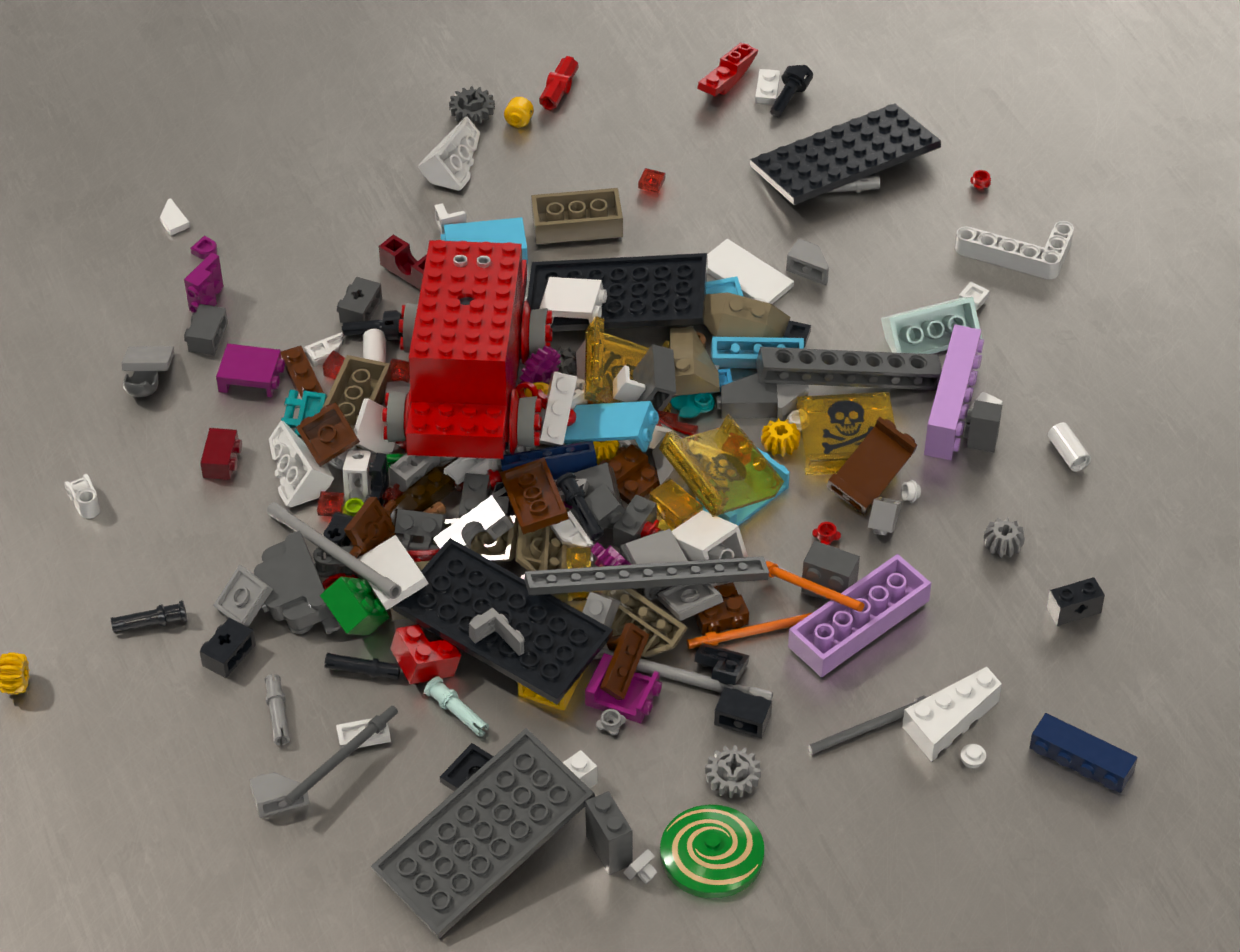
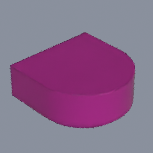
[190,235,217,259]

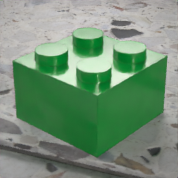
[320,577,390,635]

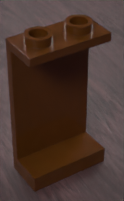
[826,417,917,515]

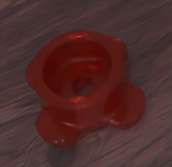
[382,483,403,507]

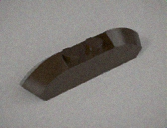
[390,457,464,527]

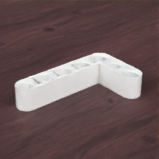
[955,221,1074,279]

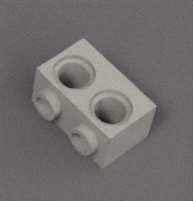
[389,453,440,493]

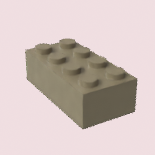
[531,188,623,244]
[322,355,392,449]

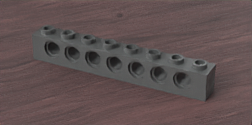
[756,347,942,390]

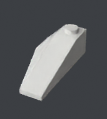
[269,421,334,508]

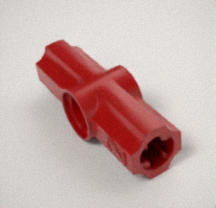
[539,56,579,110]

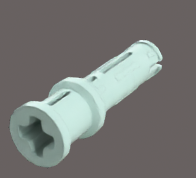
[424,676,489,737]

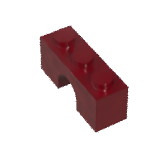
[378,234,427,290]

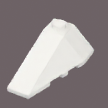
[418,116,480,191]

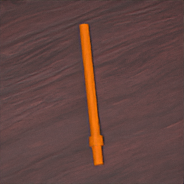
[766,561,864,612]
[686,613,812,649]

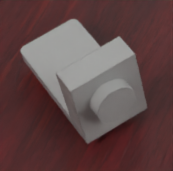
[469,608,525,656]

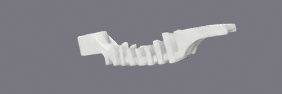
[444,379,589,485]

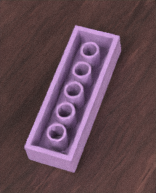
[924,324,984,461]
[788,554,931,678]

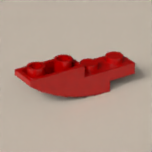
[697,42,758,96]

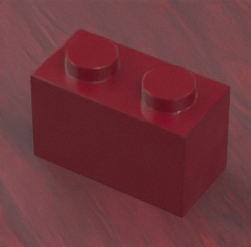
[200,428,242,480]

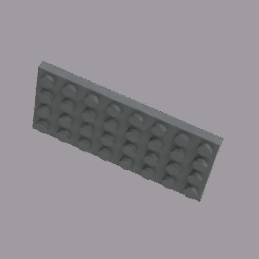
[371,728,596,938]

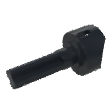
[770,65,813,117]
[342,310,404,341]

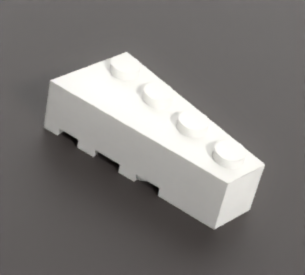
[902,667,1002,762]

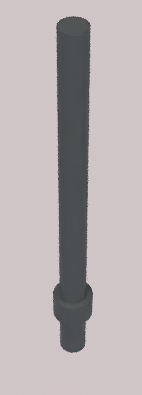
[808,695,931,754]
[285,706,398,805]

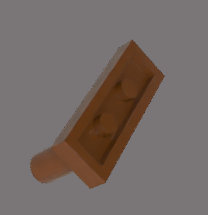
[600,622,649,700]

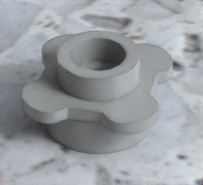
[596,709,626,735]

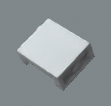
[539,277,607,327]

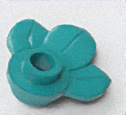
[669,393,715,418]

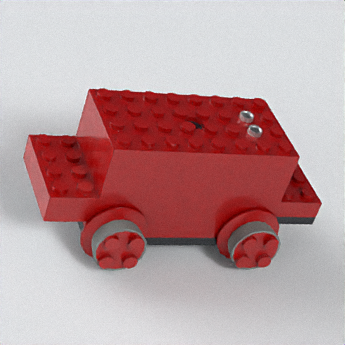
[382,240,553,459]

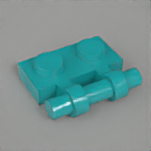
[281,390,328,438]

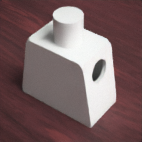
[343,449,372,503]

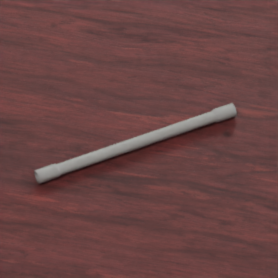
[267,502,401,599]
[594,648,773,701]

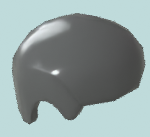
[123,371,159,398]

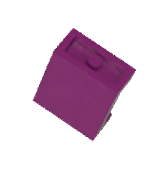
[216,343,285,397]
[585,653,662,724]

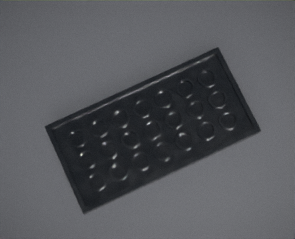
[750,104,941,205]
[527,253,708,331]
[393,538,613,705]

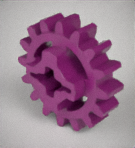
[519,346,561,390]
[590,542,632,567]

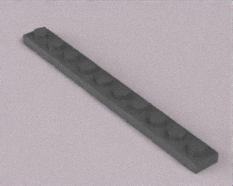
[524,557,769,595]

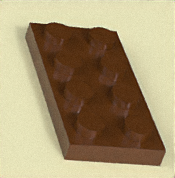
[499,458,569,535]

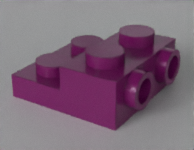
[184,253,224,313]

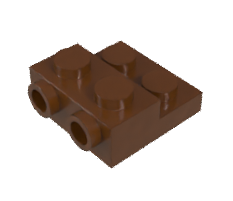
[296,402,360,467]
[599,444,660,505]
[694,582,749,636]

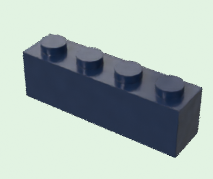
[500,441,597,480]
[1029,713,1138,793]

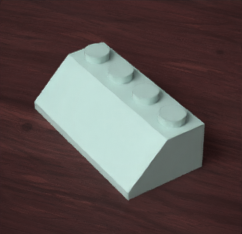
[881,297,982,354]

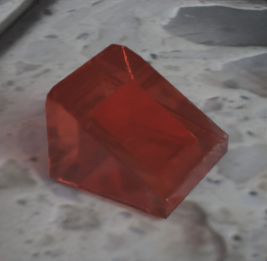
[323,350,345,380]

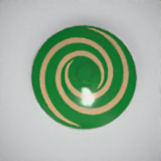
[660,804,764,899]

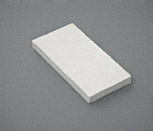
[707,239,794,304]
[357,535,429,610]

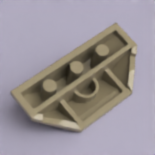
[704,292,791,338]
[515,507,569,571]
[602,589,688,658]

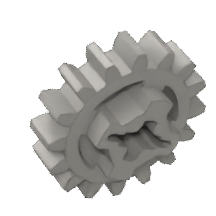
[705,745,761,798]

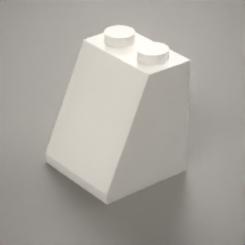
[672,510,748,587]

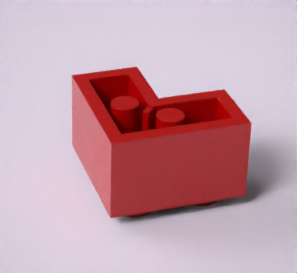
[390,624,461,684]

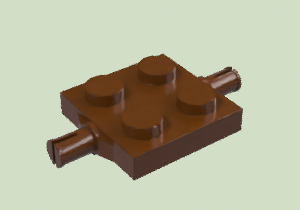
[344,497,398,558]

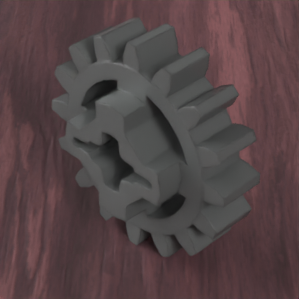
[449,86,495,124]

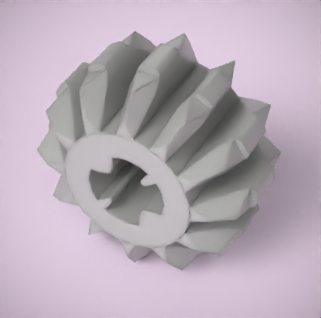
[983,517,1025,558]

